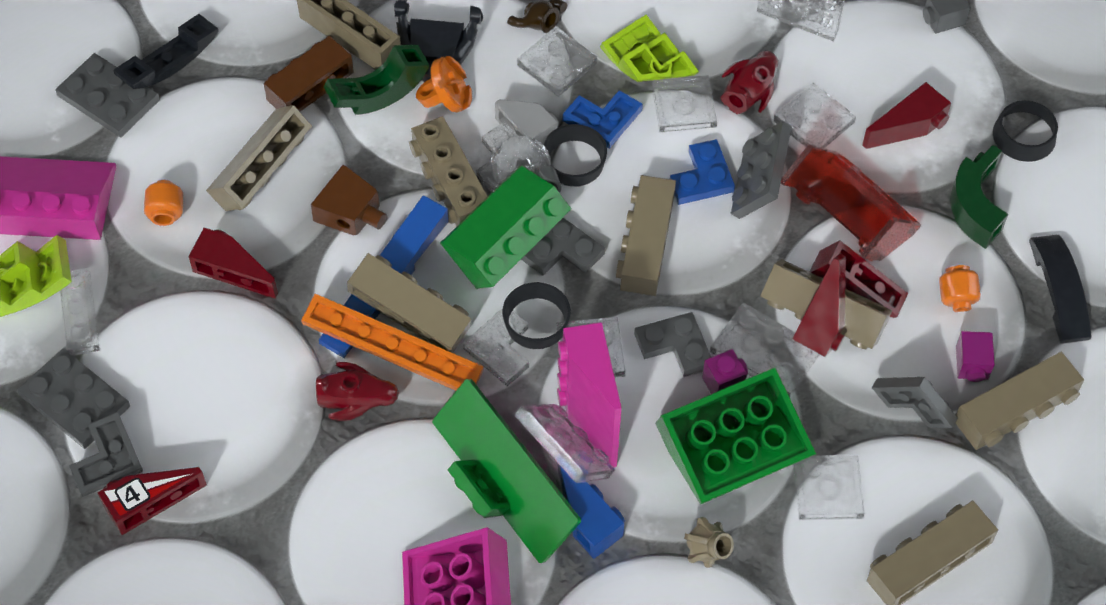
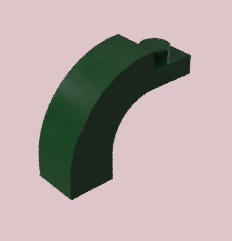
[324,45,430,115]
[950,145,1008,249]

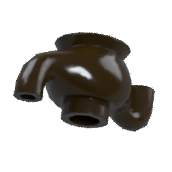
[507,0,567,34]

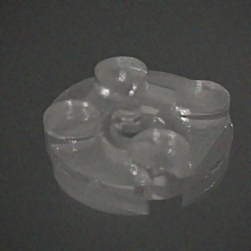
[490,136,551,185]

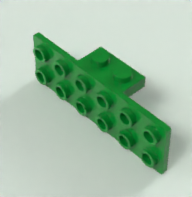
[432,379,581,563]

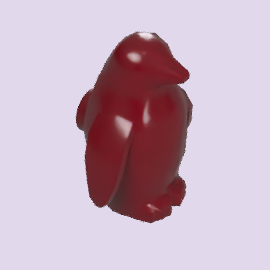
[720,50,779,114]
[316,362,399,421]

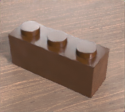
[263,36,354,112]

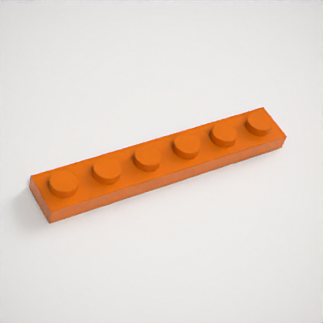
[301,294,484,391]

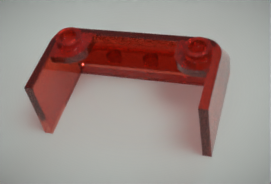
[781,144,921,262]

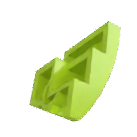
[600,15,699,82]
[0,235,72,317]

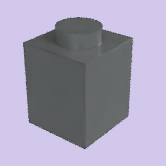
[923,0,971,34]

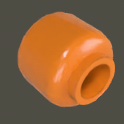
[144,180,183,226]
[939,265,981,312]

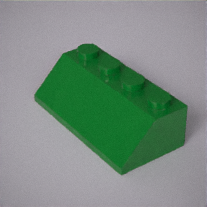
[440,166,571,289]

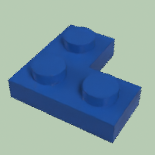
[562,90,643,149]
[670,139,735,205]

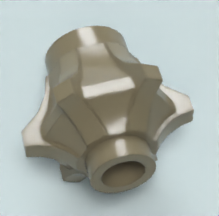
[684,517,734,568]

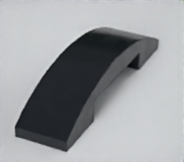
[113,14,219,89]
[1029,234,1092,344]

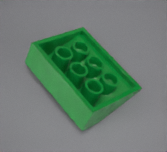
[655,367,816,505]

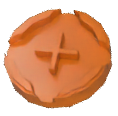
[416,56,472,113]

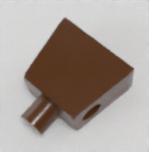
[310,165,387,236]

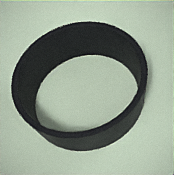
[993,100,1058,162]
[543,124,607,186]
[502,282,571,349]

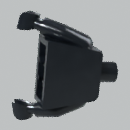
[394,0,483,82]

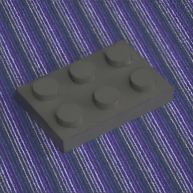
[55,53,160,138]
[730,121,792,219]
[17,348,131,449]

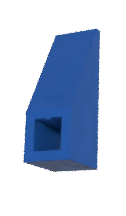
[558,455,625,559]

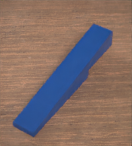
[319,195,449,358]

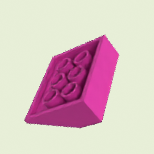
[0,156,116,240]
[557,322,622,468]
[402,527,511,605]

